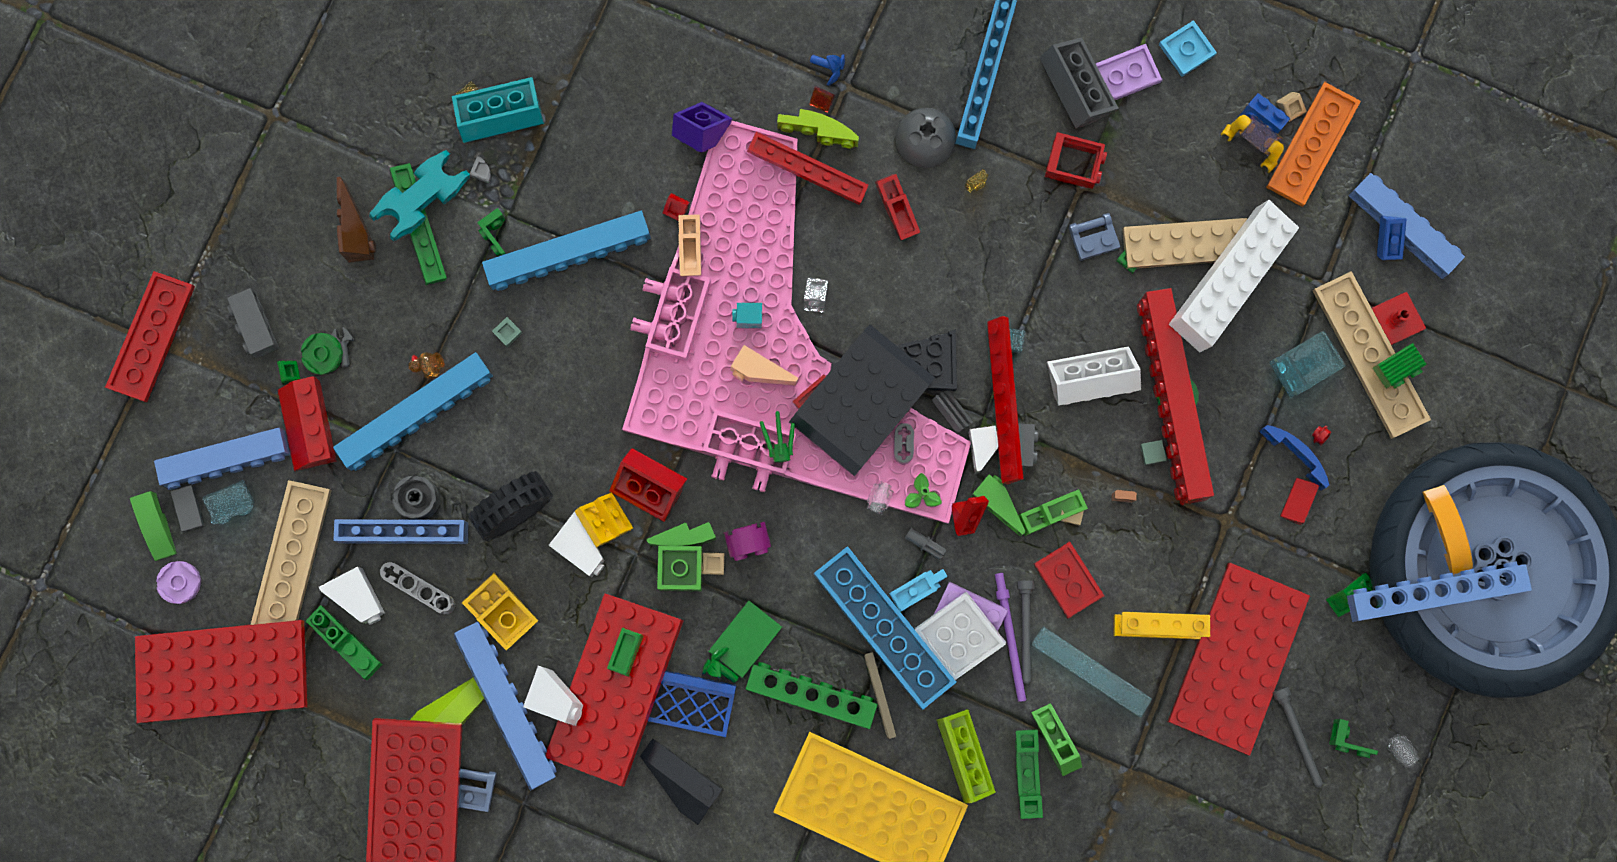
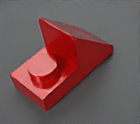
[952,496,989,536]

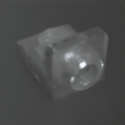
[803,278,828,312]

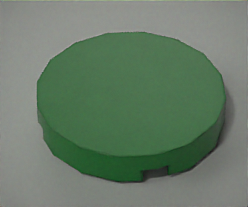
[301,333,343,375]

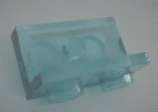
[202,480,255,525]

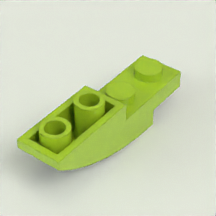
[777,109,859,149]

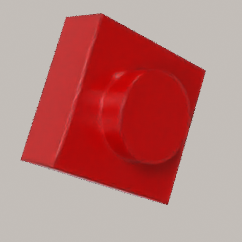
[663,193,690,221]

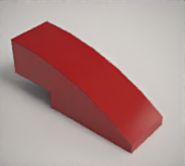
[875,174,920,240]

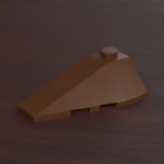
[337,177,376,263]

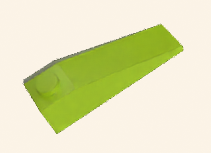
[410,677,485,725]

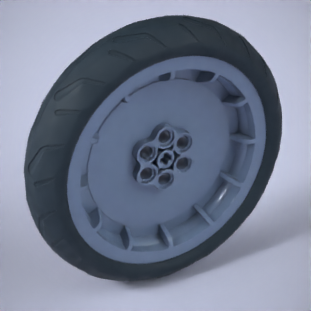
[1370,442,1617,698]

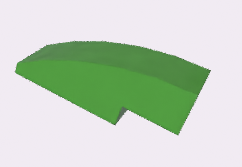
[1018,489,1088,536]
[130,491,177,561]
[647,522,717,547]

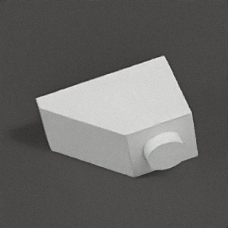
[968,426,998,474]

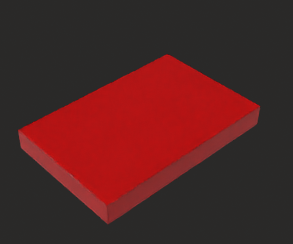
[1033,542,1104,619]

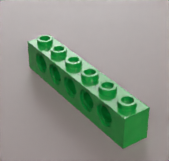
[746,662,877,729]

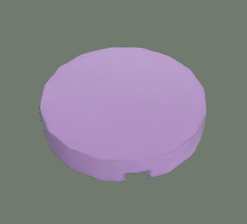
[156,561,201,604]

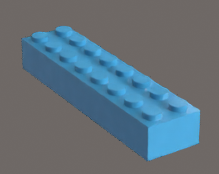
[814,546,956,710]

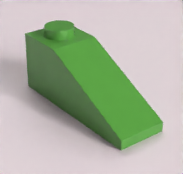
[971,474,1025,537]
[1031,703,1082,776]

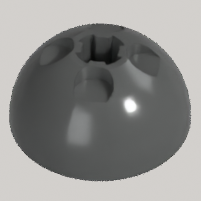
[895,108,956,168]

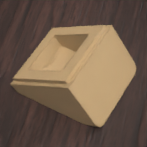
[1276,92,1307,122]

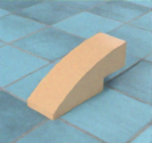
[679,215,701,276]

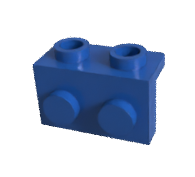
[1239,93,1290,140]

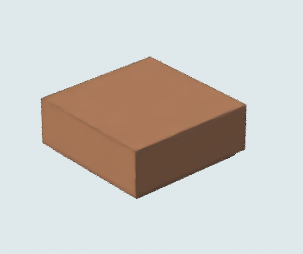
[1111,490,1137,503]

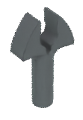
[331,327,354,368]

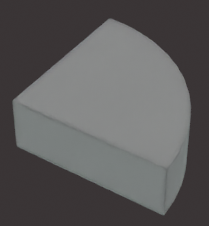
[470,156,491,184]

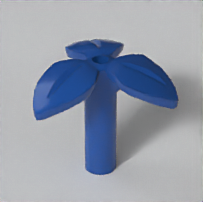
[810,54,845,86]

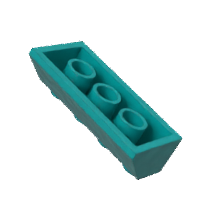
[452,77,544,143]

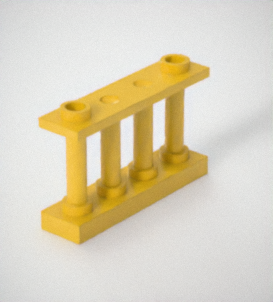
[1113,612,1210,639]

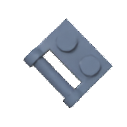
[1069,213,1120,261]
[459,767,497,812]

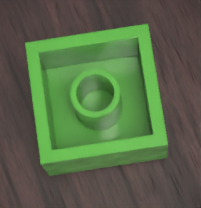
[657,546,703,591]

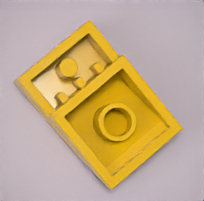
[462,572,538,650]

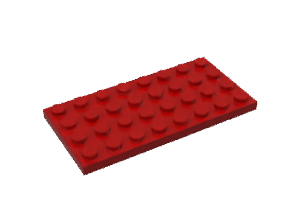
[1168,563,1310,756]
[545,593,684,787]
[135,620,307,723]
[366,718,462,862]

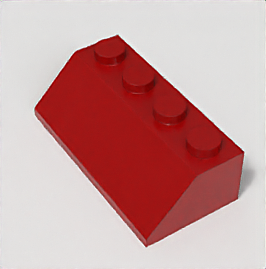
[278,376,337,471]

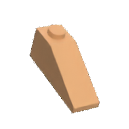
[731,345,798,386]

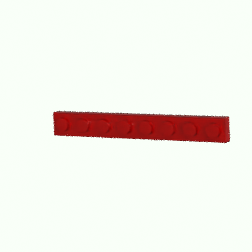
[987,316,1023,484]

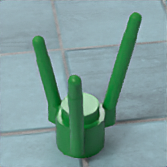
[760,411,795,462]

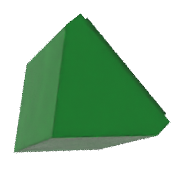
[277,361,301,386]

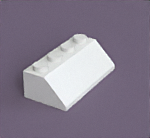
[1047,347,1141,406]

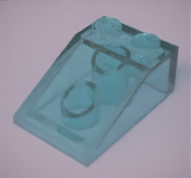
[1269,331,1346,398]

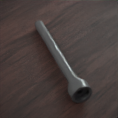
[1017,581,1035,684]
[1272,686,1323,787]

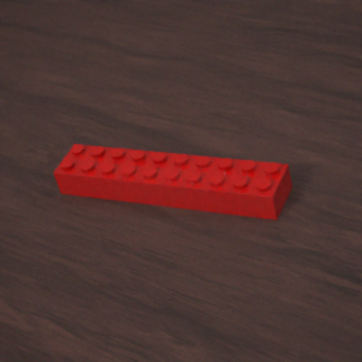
[1137,288,1214,505]

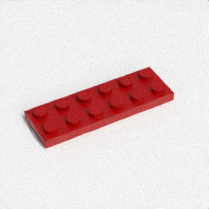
[105,271,195,403]

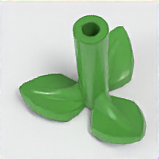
[905,473,942,508]

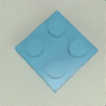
[1159,20,1217,77]

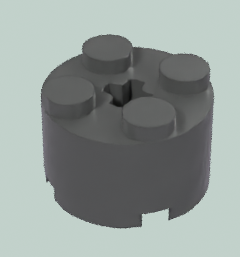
[393,476,441,520]

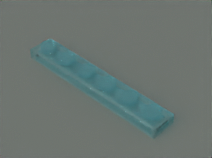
[1031,627,1152,717]

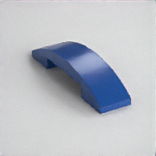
[1259,425,1329,491]

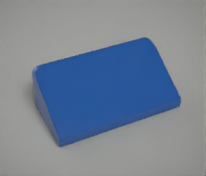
[1377,216,1407,260]

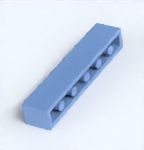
[1349,173,1465,279]
[154,428,291,490]
[334,519,468,544]

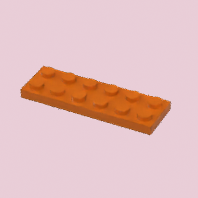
[1266,82,1361,207]

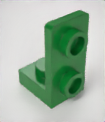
[477,208,506,257]
[1326,573,1373,617]
[1329,719,1378,758]

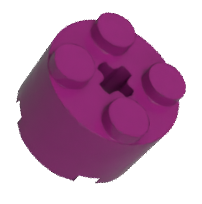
[724,522,771,561]

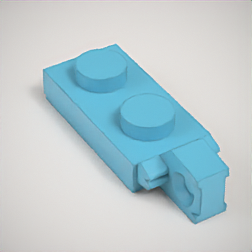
[889,569,947,612]

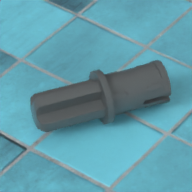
[905,527,946,560]

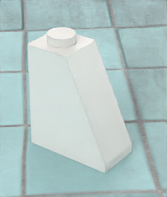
[549,511,605,577]
[319,567,385,625]
[523,666,583,726]

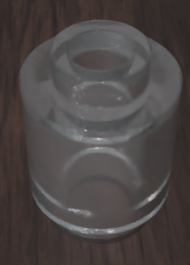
[866,481,894,515]
[1387,734,1419,768]

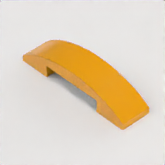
[1422,485,1473,575]

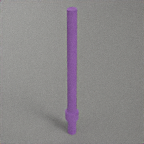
[995,573,1026,702]

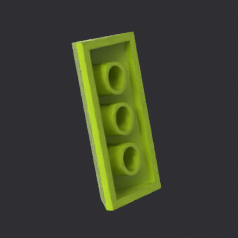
[937,710,996,803]

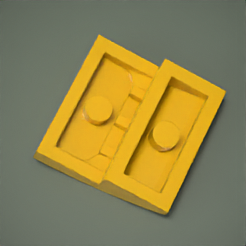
[575,492,633,548]

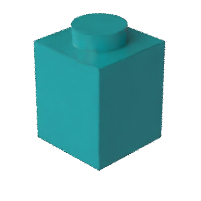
[732,303,762,328]

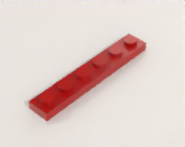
[747,132,868,205]

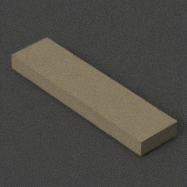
[864,652,896,739]

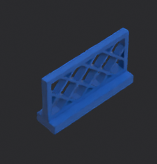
[648,671,737,737]

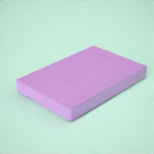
[1095,44,1162,100]

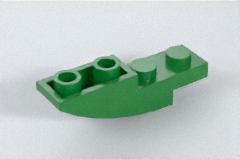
[306,605,383,681]

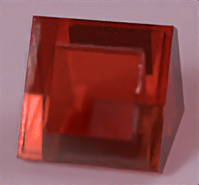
[809,86,835,113]

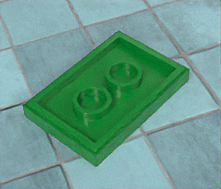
[709,601,782,678]

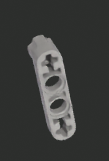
[380,562,455,614]

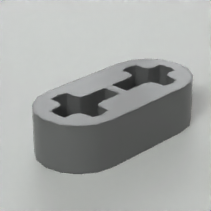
[894,423,914,465]

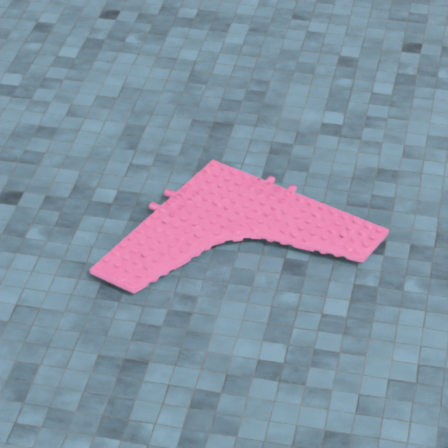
[622,121,971,524]

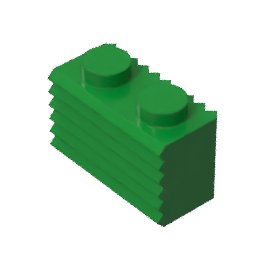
[1373,343,1427,389]

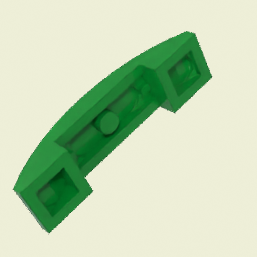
[1015,729,1043,819]

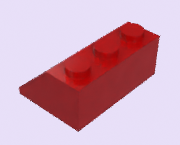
[609,448,687,522]

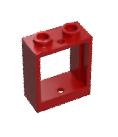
[1045,132,1107,189]

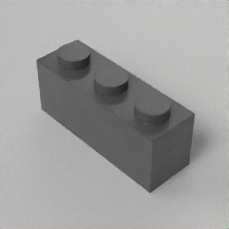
[227,288,280,358]

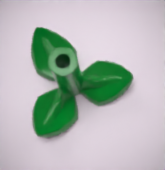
[702,647,739,683]

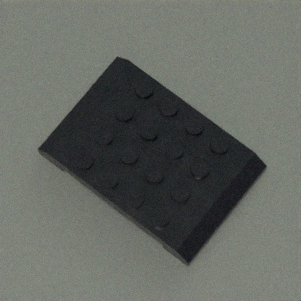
[789,324,935,476]

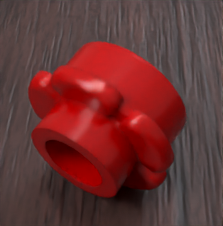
[1312,426,1331,445]

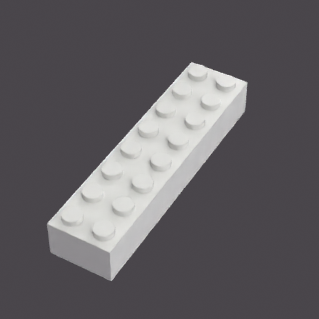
[1169,200,1299,352]

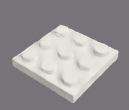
[915,592,1006,680]

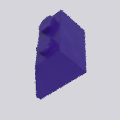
[672,102,732,153]

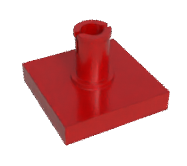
[1371,292,1426,345]

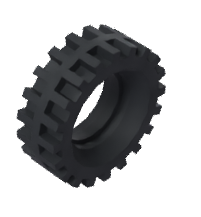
[468,471,553,541]

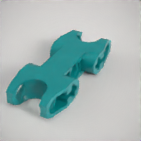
[369,150,470,241]

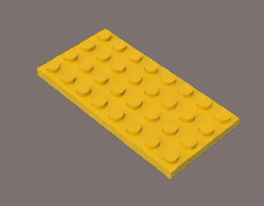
[773,732,968,862]

